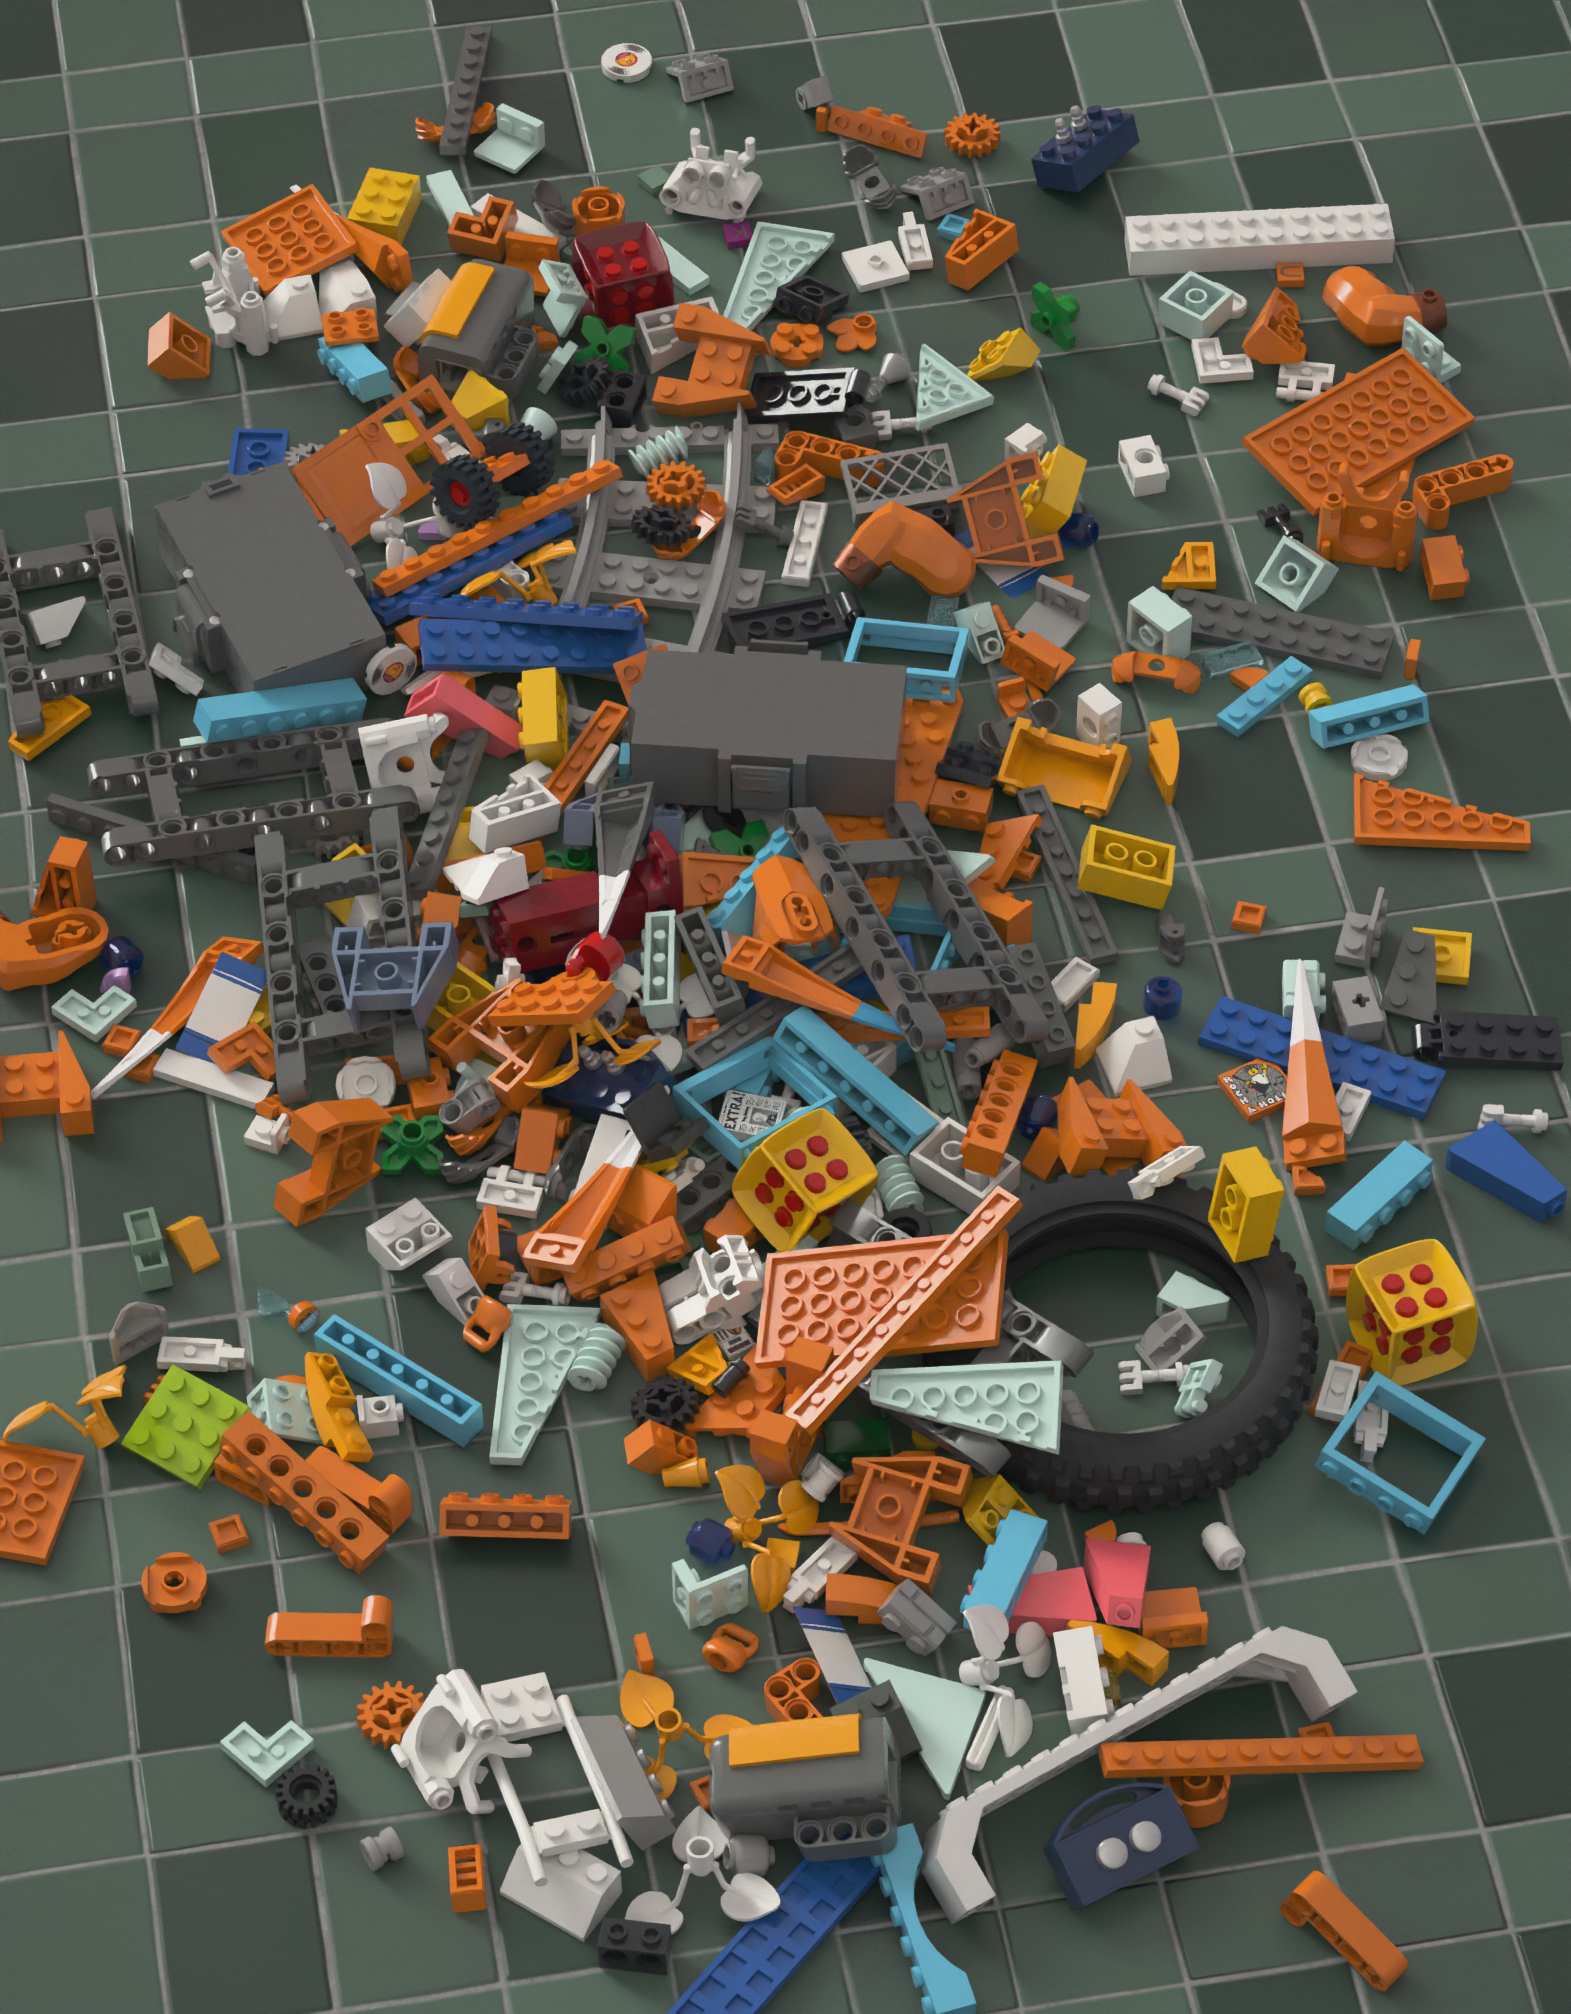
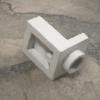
[244,1113,291,1155]

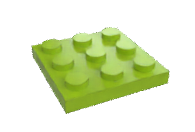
[121,1364,252,1490]

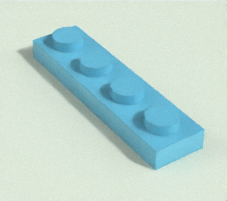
[1216,656,1313,737]

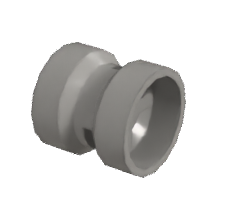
[359,1826,405,1872]

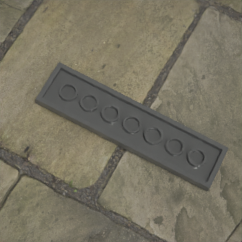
[1171,586,1395,680]

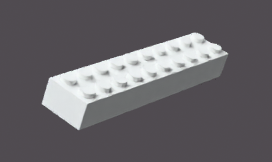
[1124,204,1395,276]

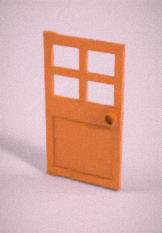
[291,374,487,547]

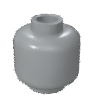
[723,1834,775,1877]

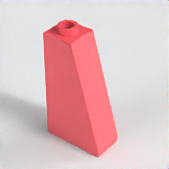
[404,673,523,759]
[1083,1538,1151,1628]
[967,1566,1097,1637]

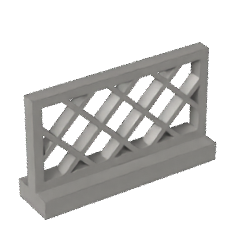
[840,443,962,527]

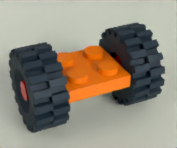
[430,422,555,529]

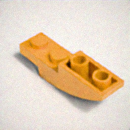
[305,1352,374,1463]

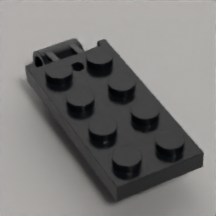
[744,367,871,423]
[721,590,866,651]
[1411,1010,1563,1071]

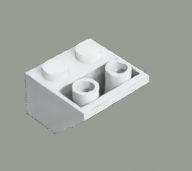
[365,1198,452,1270]

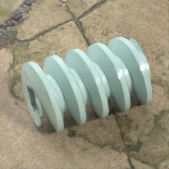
[627,426,688,479]
[875,1154,924,1214]
[567,1323,626,1392]

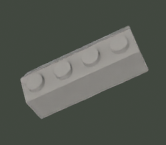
[570,1715,677,1851]

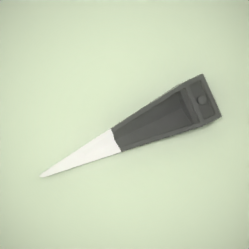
[594,781,657,939]

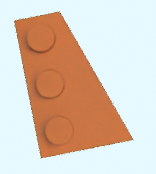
[30,836,97,917]
[968,877,1033,948]

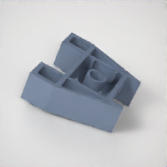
[563,793,685,853]
[331,922,459,1032]

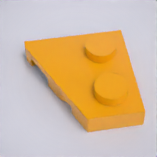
[1162,542,1216,590]
[667,1333,728,1395]

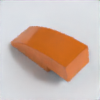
[826,1573,898,1624]

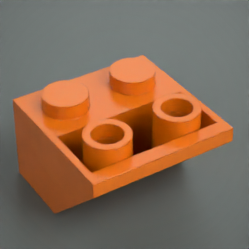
[416,891,473,946]

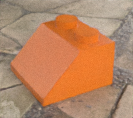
[147,312,211,379]
[607,1162,677,1237]

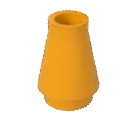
[662,1456,710,1488]

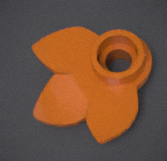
[827,314,877,352]

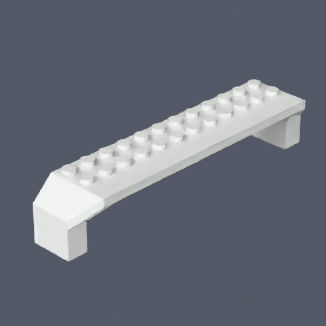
[921,1626,1358,1925]

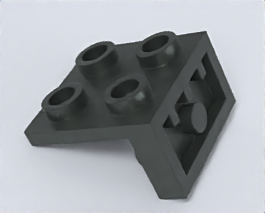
[623,1081,710,1163]

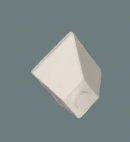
[263,274,323,341]
[23,596,86,649]
[1095,1016,1172,1097]

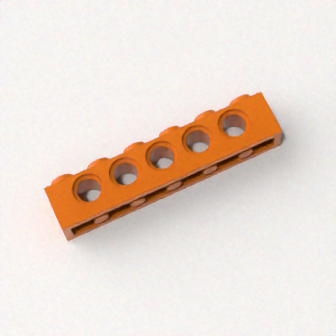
[959,1049,1038,1178]
[219,1410,389,1574]

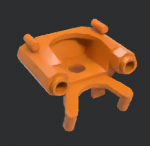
[1316,462,1418,571]

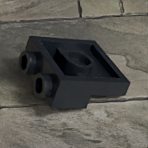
[774,274,850,326]
[935,741,1004,788]

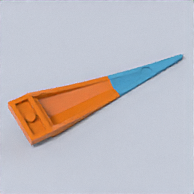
[721,935,956,1052]

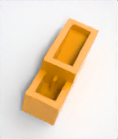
[1147,718,1179,805]
[1074,982,1117,1069]
[1067,1620,1169,1687]

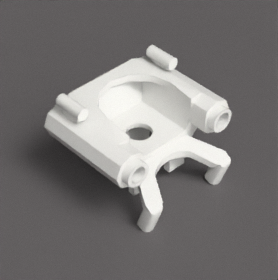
[659,128,763,223]
[190,247,279,356]
[358,712,449,814]
[391,1669,532,1814]

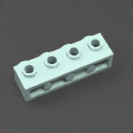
[639,910,681,1029]

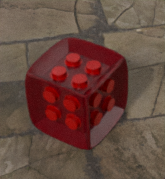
[572,222,675,340]

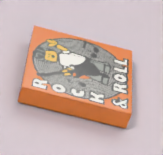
[1217,1059,1287,1123]

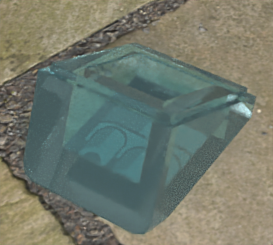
[754,445,773,487]

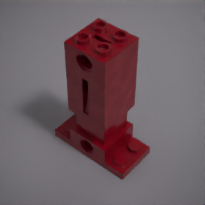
[490,830,687,973]

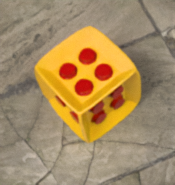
[732,1108,879,1252]
[1346,1239,1478,1386]

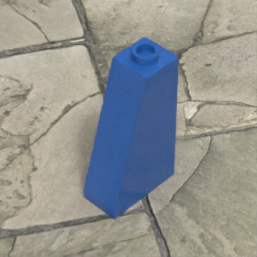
[1445,1120,1567,1223]

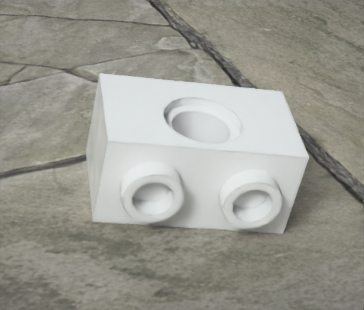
[1118,435,1170,498]
[1076,683,1122,749]

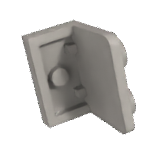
[1015,574,1091,650]

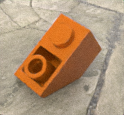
[624,1419,699,1475]

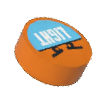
[288,1301,320,1333]

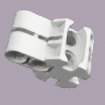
[659,1235,765,1345]

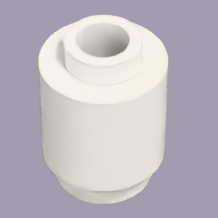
[1201,1522,1245,1570]

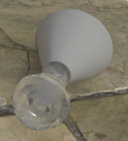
[866,353,910,402]

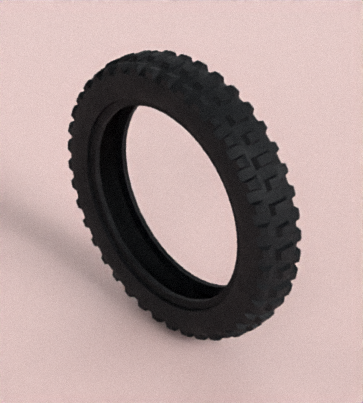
[921,1169,1319,1513]

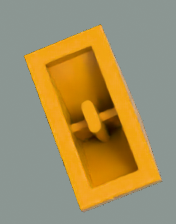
[163,1216,221,1274]

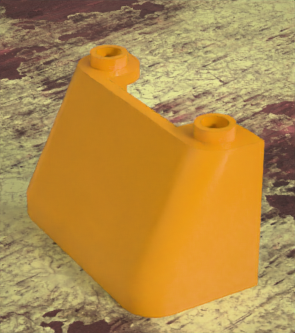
[996,717,1132,819]

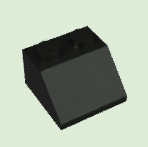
[830,1679,923,1761]

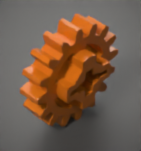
[944,112,1000,158]
[646,461,706,512]
[357,1681,424,1750]

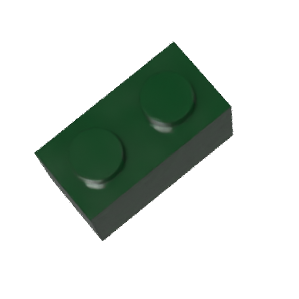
[823,1417,891,1472]

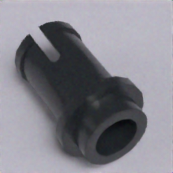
[711,1357,750,1398]

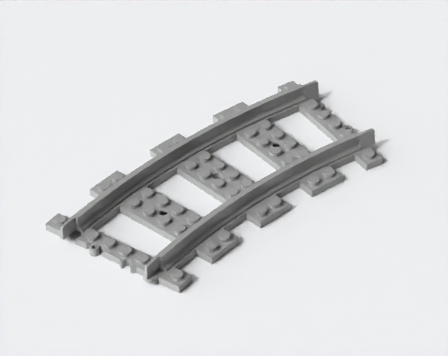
[485,402,779,749]

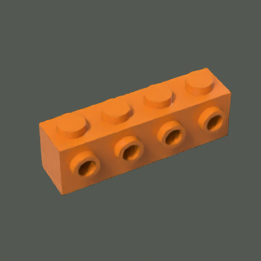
[561,1215,692,1302]
[439,1492,572,1539]

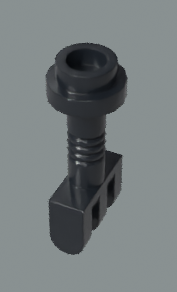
[1257,503,1303,544]

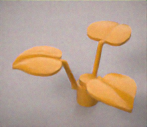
[460,540,577,606]
[524,1013,661,1088]
[3,1364,127,1449]
[715,1465,819,1613]
[620,1669,753,1800]

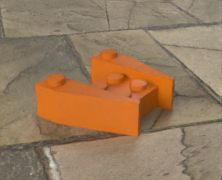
[652,303,771,418]
[946,451,1065,567]
[428,978,572,1113]
[0,1031,95,1142]
[1057,1077,1187,1179]
[273,1098,394,1227]
[746,1336,834,1486]
[829,1456,973,1596]

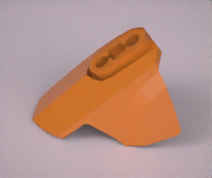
[751,855,839,953]

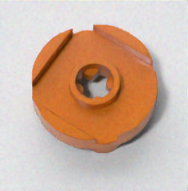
[770,323,824,368]
[141,1552,208,1613]

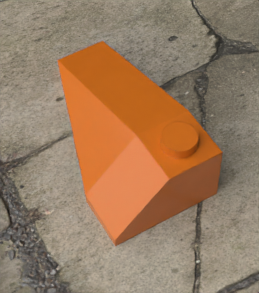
[1242,287,1307,364]

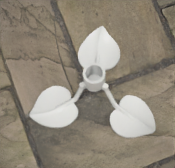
[365,462,465,569]
[611,964,714,1072]
[959,1604,1051,1757]
[625,1806,780,1935]

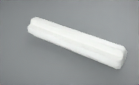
[965,1685,1014,1772]

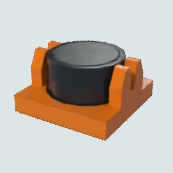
[468,1205,517,1293]

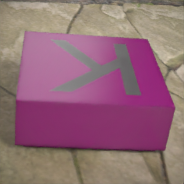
[722,221,753,249]

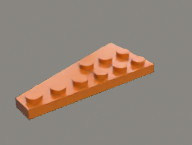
[1354,773,1531,851]

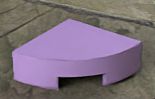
[418,521,446,540]
[100,968,131,995]

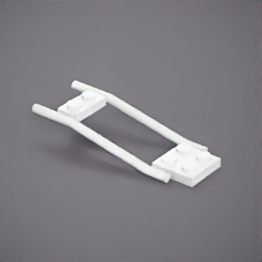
[481,1672,634,1887]

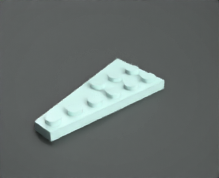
[723,221,834,331]
[489,1304,601,1466]
[870,1360,1064,1455]

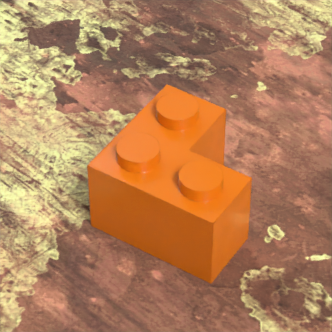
[447,196,518,262]
[513,1103,573,1174]

